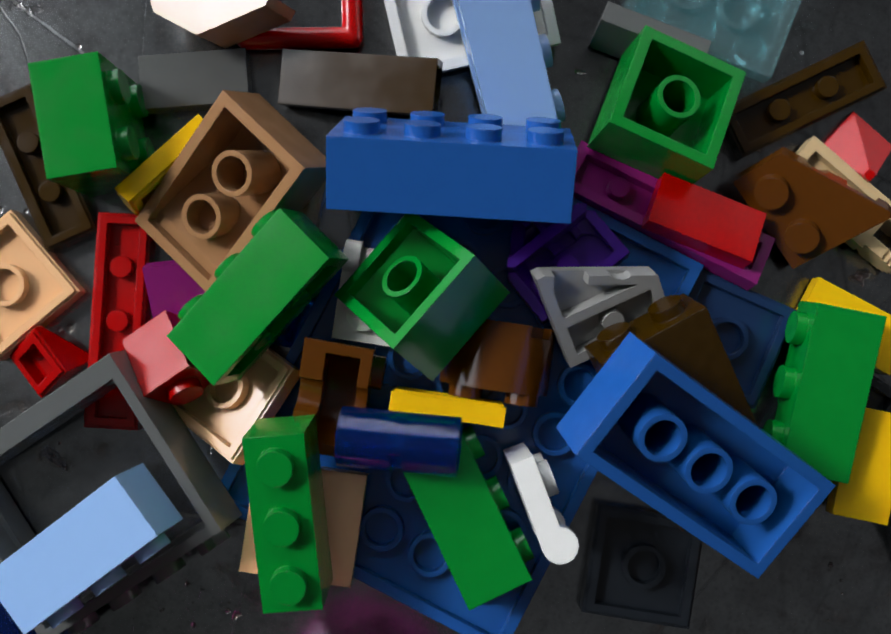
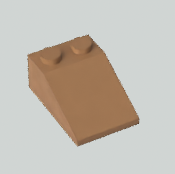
[135,90,326,292]

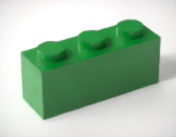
[167,208,349,386]
[763,301,887,484]
[242,414,333,614]
[394,420,535,610]

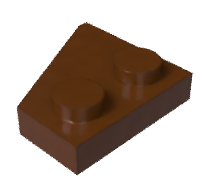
[733,147,891,269]

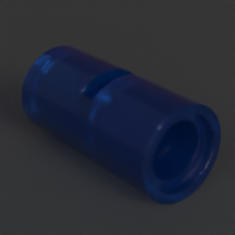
[334,406,463,478]

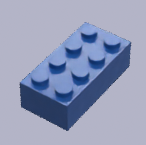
[326,107,578,224]
[556,332,836,579]

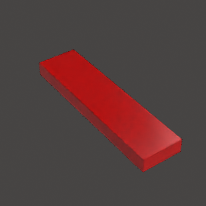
[84,212,156,430]

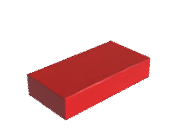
[641,172,767,269]

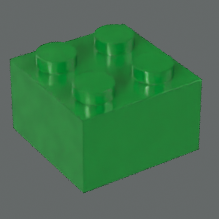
[587,25,746,184]
[28,51,155,197]

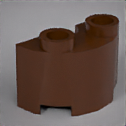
[439,319,556,407]
[293,337,387,461]

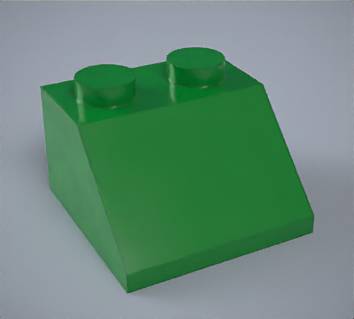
[335,214,510,381]

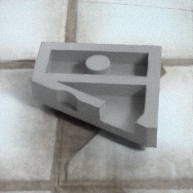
[530,266,665,368]

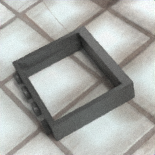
[0,350,242,634]

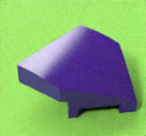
[507,203,630,325]

